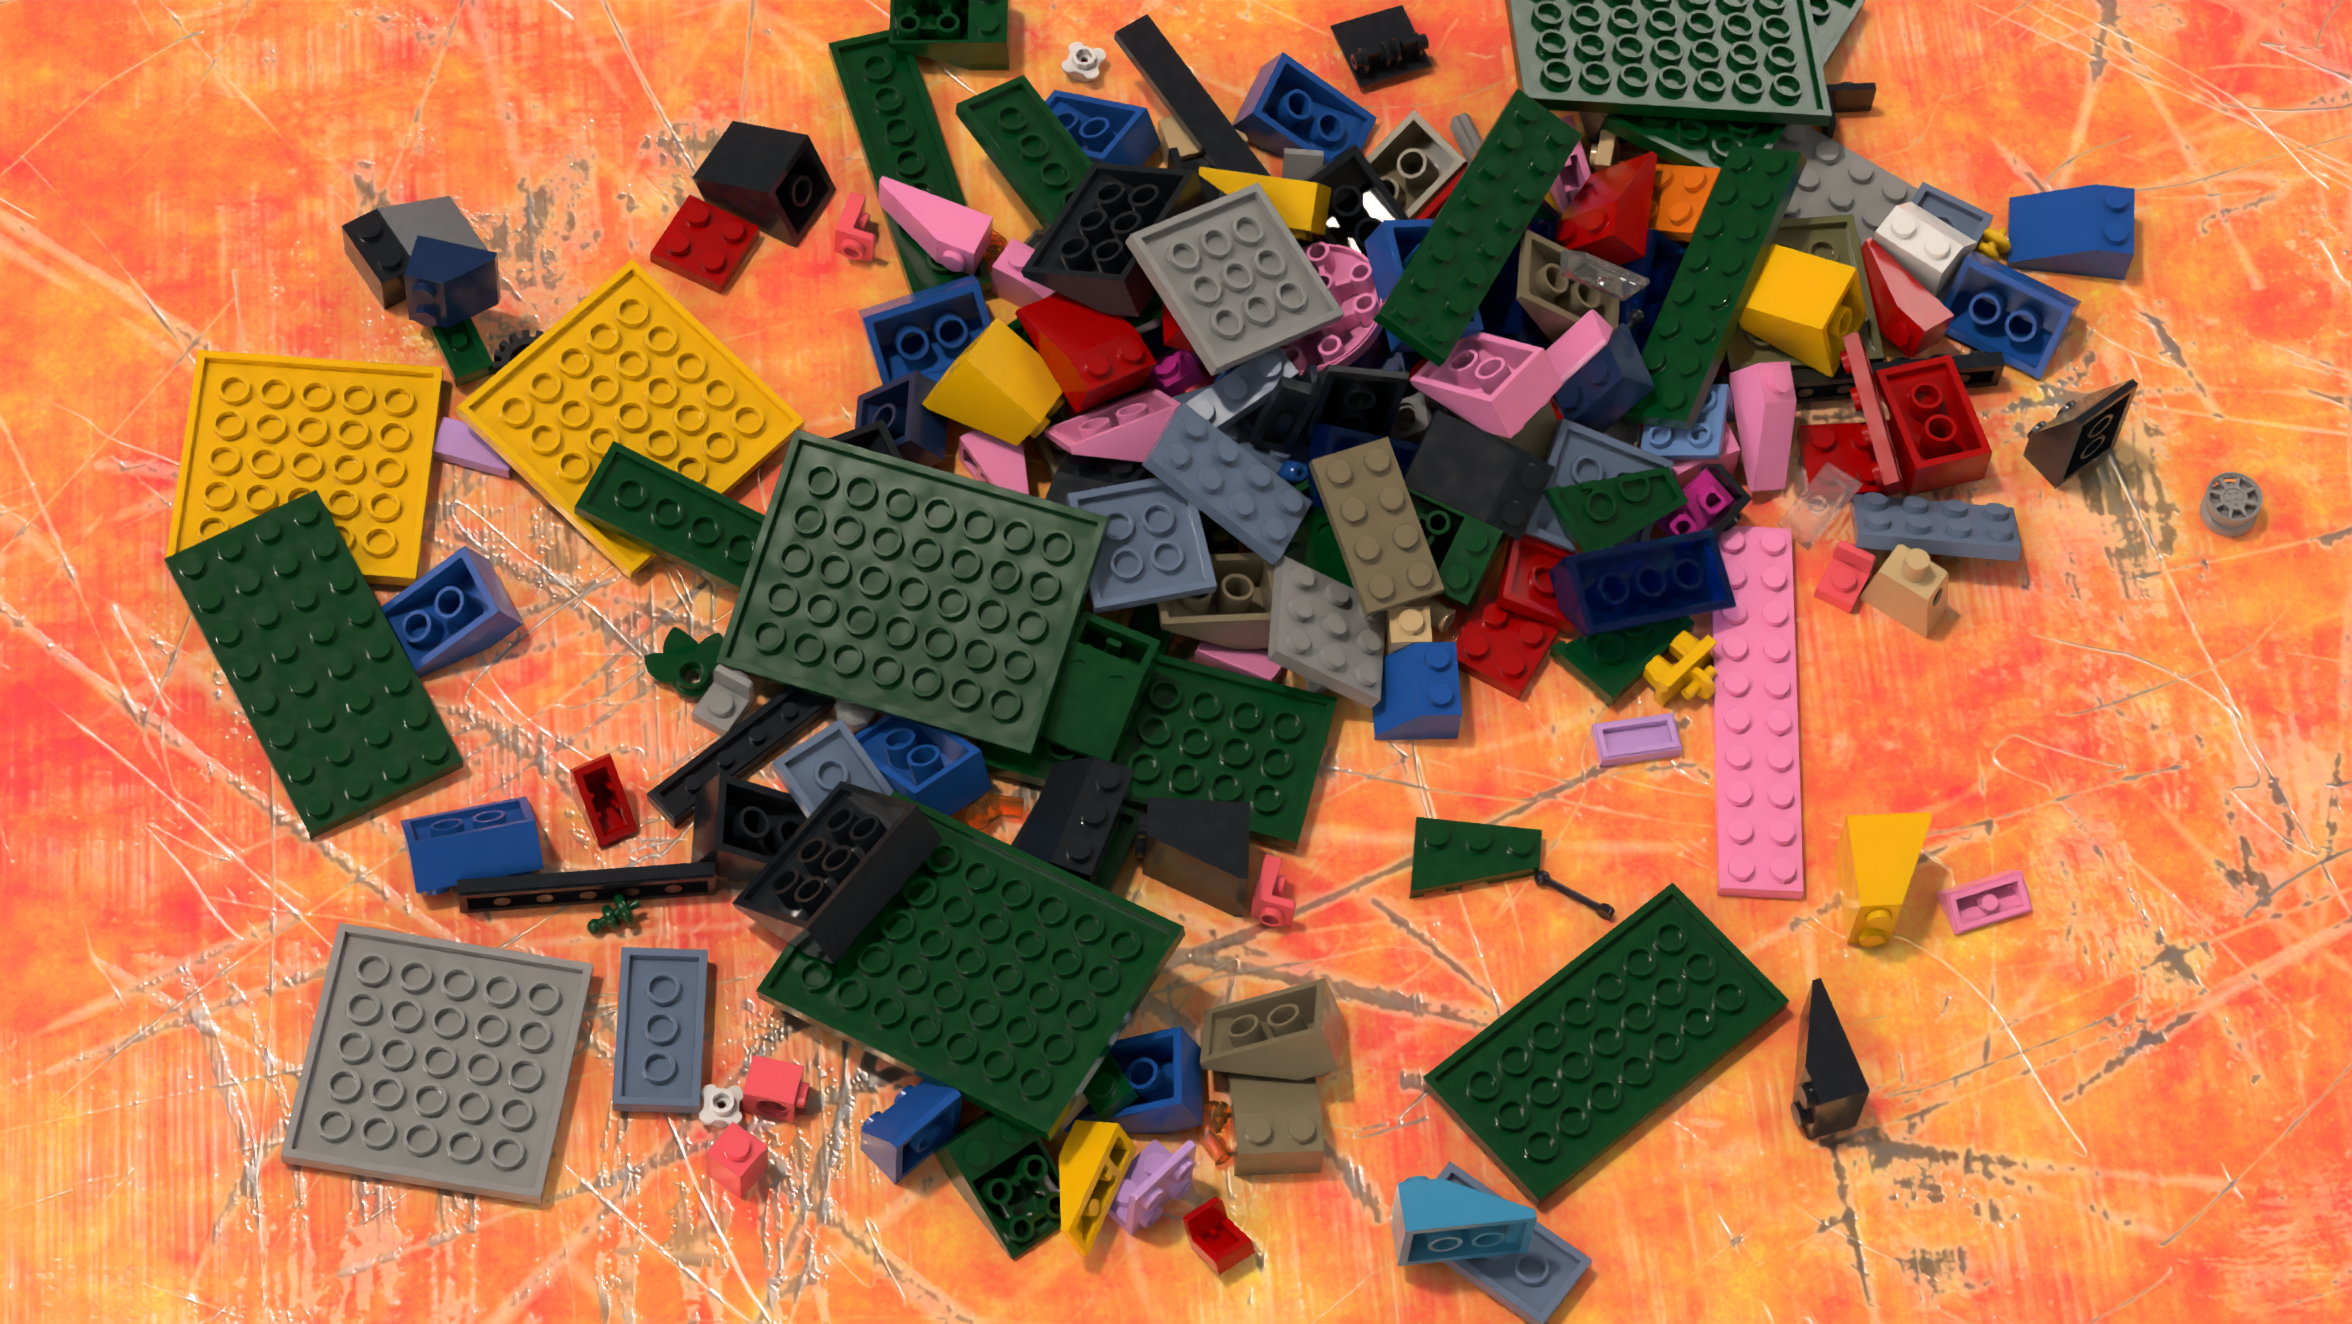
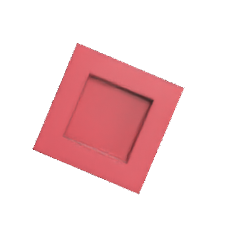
[743,1055,810,1123]

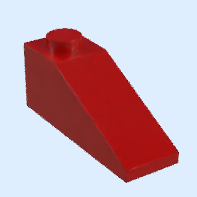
[1861,237,1955,359]

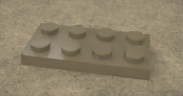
[1309,437,1444,617]

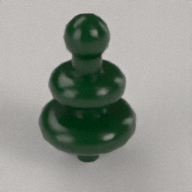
[587,894,641,935]

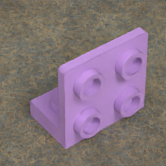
[1107,1139,1197,1236]

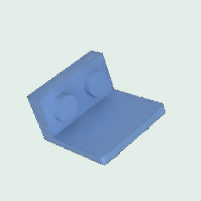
[1640,384,1736,460]

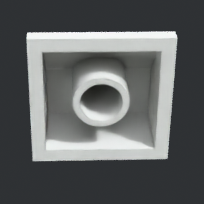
[1873,202,1978,297]

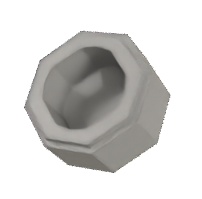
[834,701,876,734]

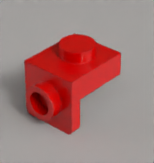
[1183,1196,1255,1275]

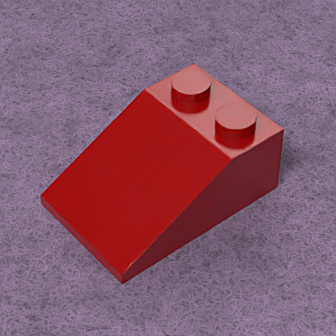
[1554,151,1658,269]
[1015,293,1157,413]
[1874,354,1993,495]

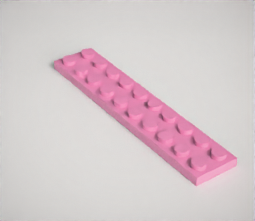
[1708,526,1804,899]

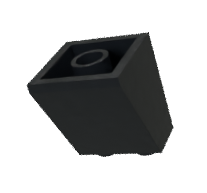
[692,121,836,247]
[1135,797,1250,917]

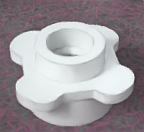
[1062,42,1106,82]
[699,1084,743,1128]

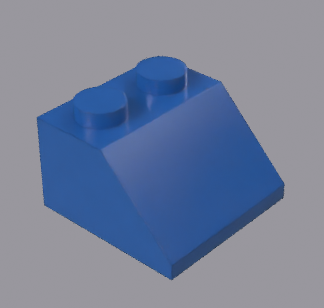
[1372,642,1462,740]
[860,1079,962,1185]

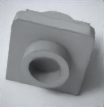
[691,664,754,737]

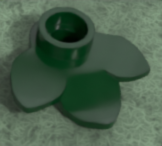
[644,627,723,699]

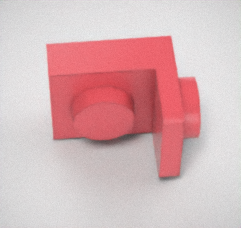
[834,192,876,262]
[1813,540,1876,614]
[1250,854,1296,927]

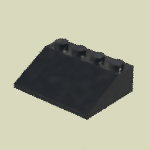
[1021,162,1208,317]
[732,781,943,964]

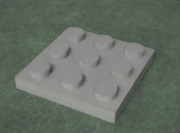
[1267,556,1386,708]

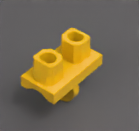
[1643,630,1717,707]

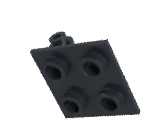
[1330,5,1432,88]

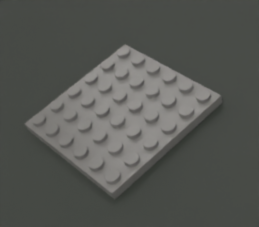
[281,923,594,1205]

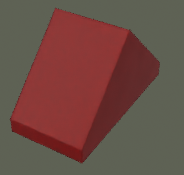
[570,753,638,847]

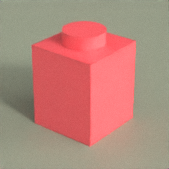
[706,1121,768,1199]

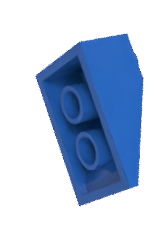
[1232,52,1377,165]
[1045,90,1161,166]
[2007,184,2135,280]
[380,546,523,679]
[854,715,992,817]
[1064,1026,1203,1134]

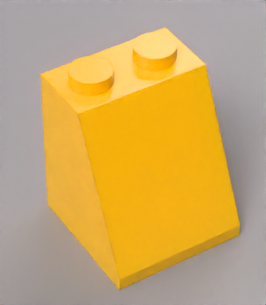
[1739,243,1867,377]
[921,317,1066,446]
[1834,812,1932,947]

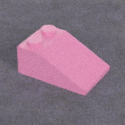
[1410,332,1563,439]
[1044,387,1181,462]

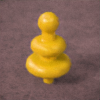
[1976,227,2011,261]

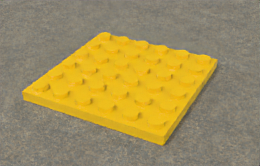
[456,259,805,579]
[166,350,444,586]

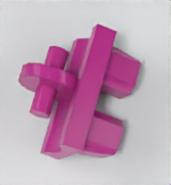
[1655,468,1735,549]

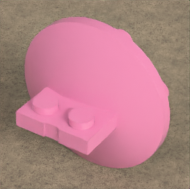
[1245,242,1383,377]

